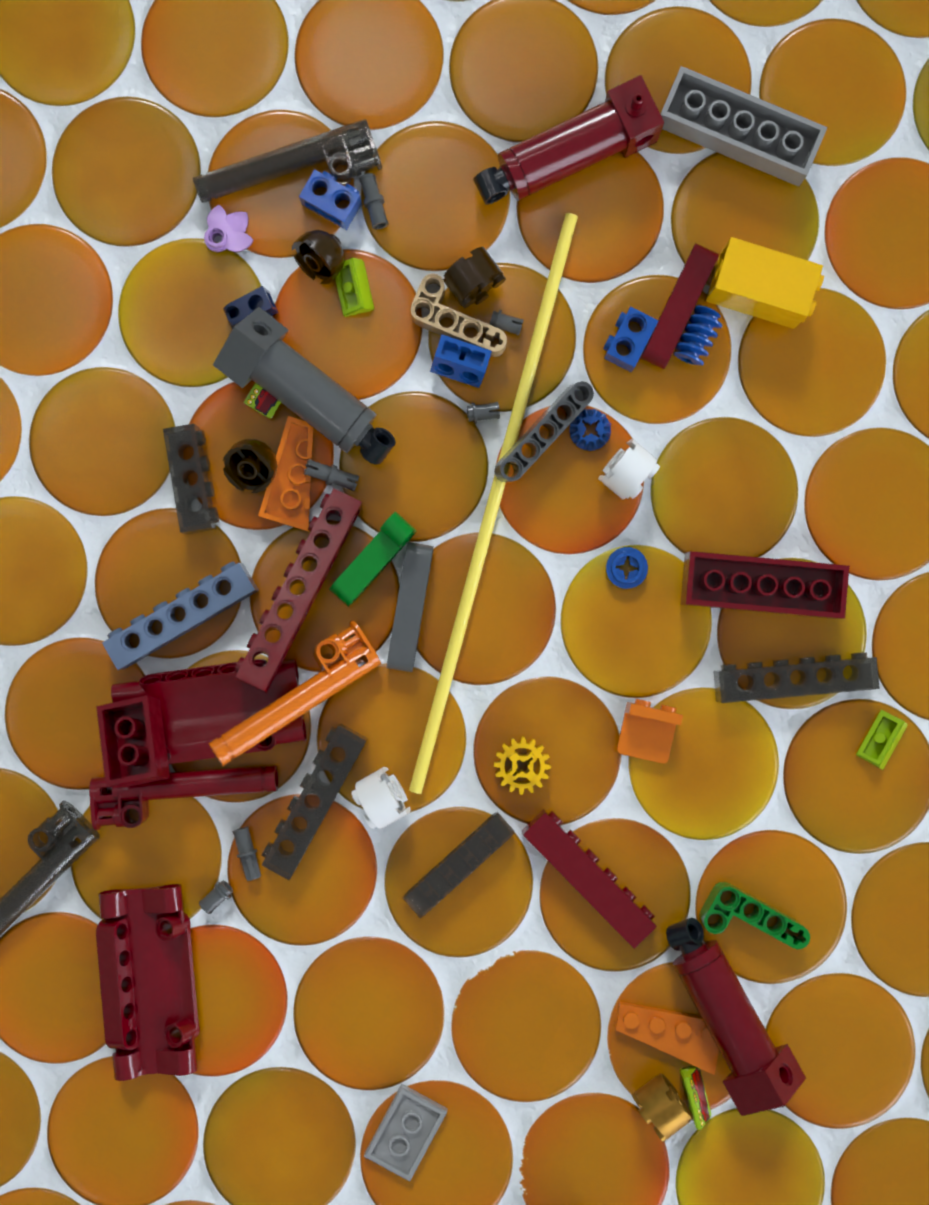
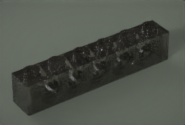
[713,652,880,703]
[261,724,368,880]

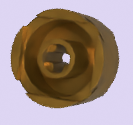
[632,1073,694,1142]

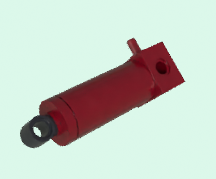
[473,75,665,205]
[666,918,806,1116]

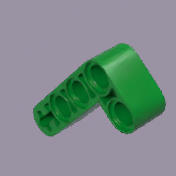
[329,512,417,607]
[699,882,810,949]

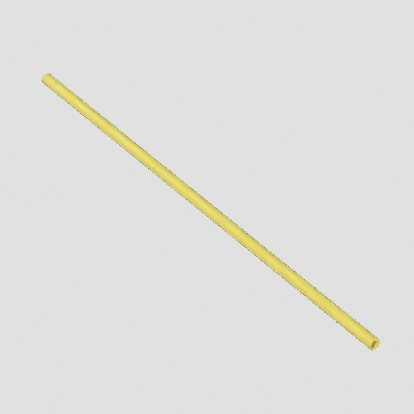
[409,213,578,794]

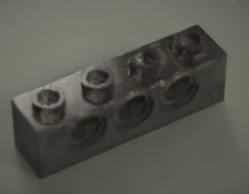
[163,424,219,534]

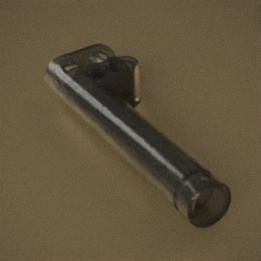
[193,119,383,203]
[0,800,100,935]

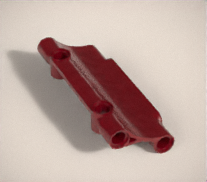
[111,659,307,764]
[96,884,200,1081]

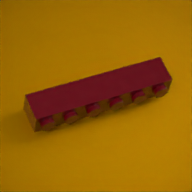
[522,809,657,949]

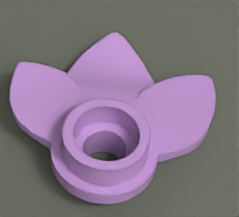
[204,205,253,252]

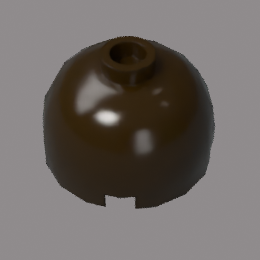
[292,230,345,285]
[223,439,278,493]

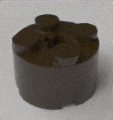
[443,247,506,308]

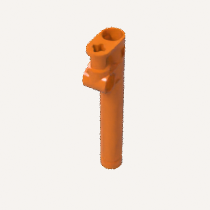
[208,620,381,766]

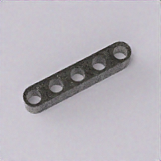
[402,812,515,918]

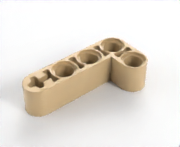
[411,273,507,357]

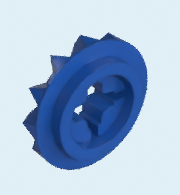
[569,409,611,451]
[606,547,648,589]

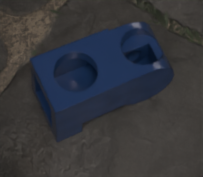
[223,286,279,329]

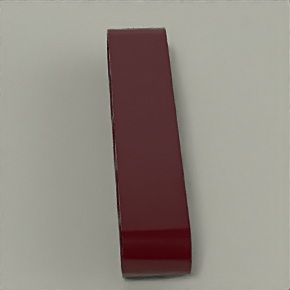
[641,243,719,369]

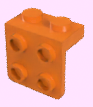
[617,699,683,764]

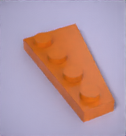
[258,416,313,532]
[615,1001,719,1075]

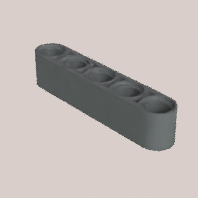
[494,381,594,483]
[386,542,434,672]

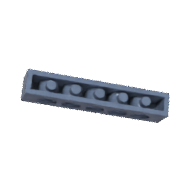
[102,561,259,670]

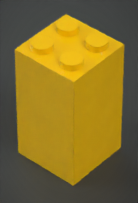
[705,237,824,329]

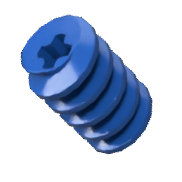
[673,305,723,366]

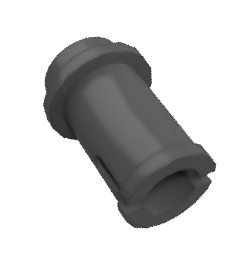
[489,310,524,336]
[467,402,500,424]
[199,880,233,914]

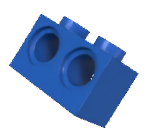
[299,169,362,230]
[603,306,658,372]
[430,334,492,388]

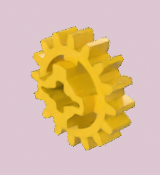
[494,736,551,795]

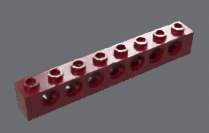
[234,488,362,694]

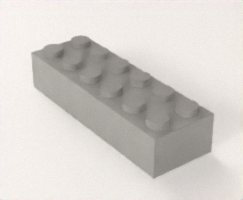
[661,66,827,187]

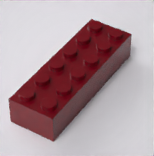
[680,551,850,619]

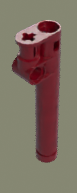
[89,765,279,830]

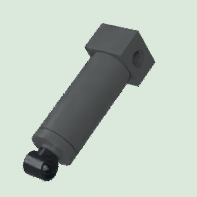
[213,307,396,465]

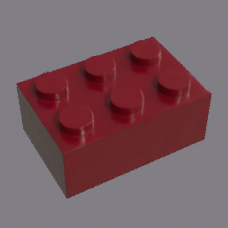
[96,695,170,788]

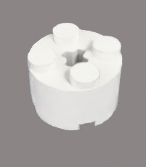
[598,439,660,500]
[351,767,411,829]

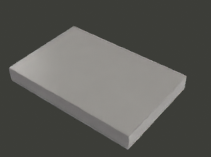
[364,1084,448,1181]

